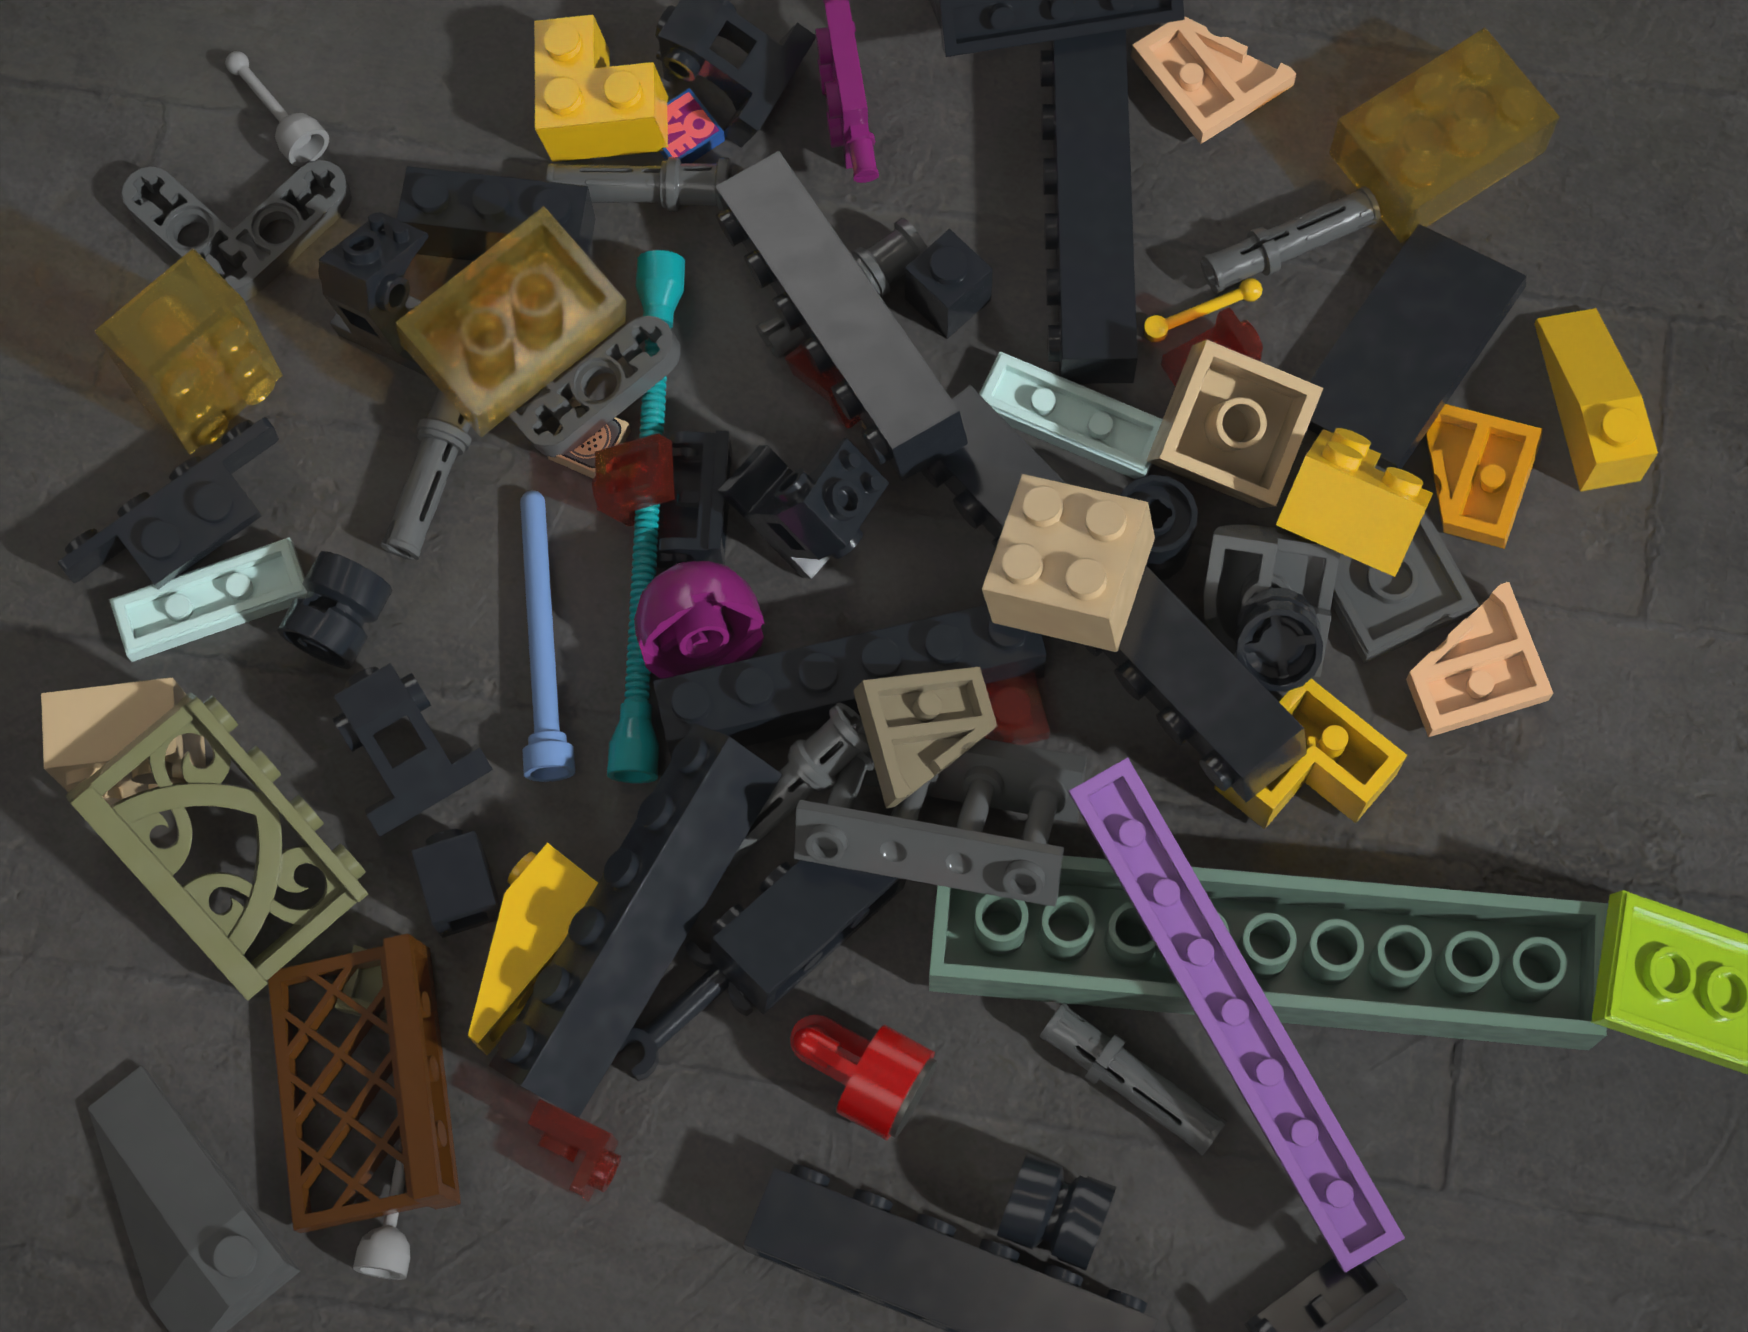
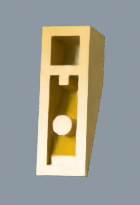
[1534,308,1658,492]
[468,842,598,1055]

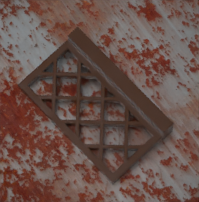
[268,933,461,1233]

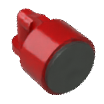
[790,1014,938,1141]

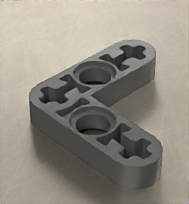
[122,160,352,303]
[455,310,681,458]

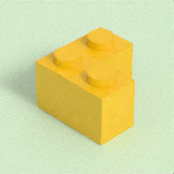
[534,15,668,162]
[1276,428,1433,577]
[1214,678,1407,829]

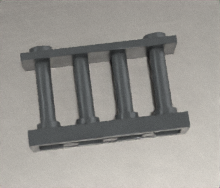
[794,739,1087,907]

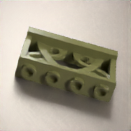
[65,692,368,1001]

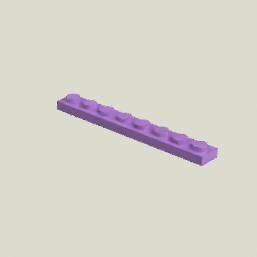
[1068,758,1405,1272]

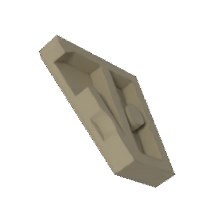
[854,667,997,808]

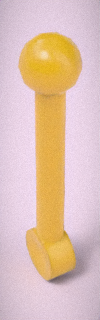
[1143,278,1263,342]

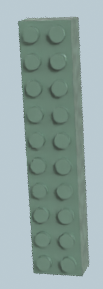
[929,856,1608,1050]

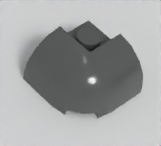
[1203,525,1341,677]

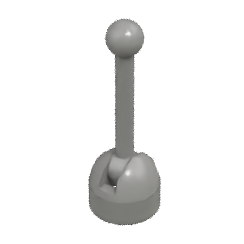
[225,51,329,167]
[353,1137,411,1280]

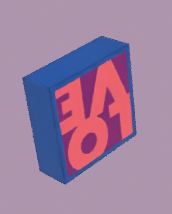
[660,88,725,163]

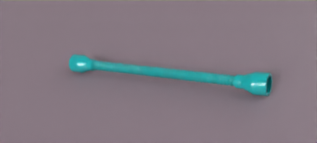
[607,250,685,783]

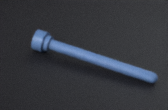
[520,490,575,782]

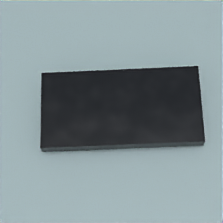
[1307,224,1527,470]

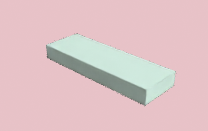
[979,352,1163,479]
[109,537,308,662]

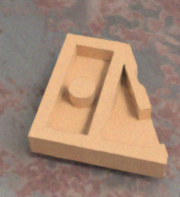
[1131,16,1296,144]
[1406,582,1553,738]

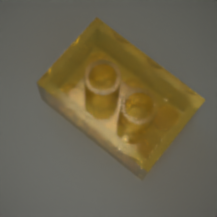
[1329,28,1560,243]
[396,206,626,437]
[94,248,283,455]

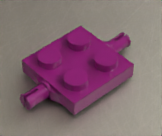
[815,0,879,183]

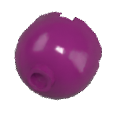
[634,561,765,679]

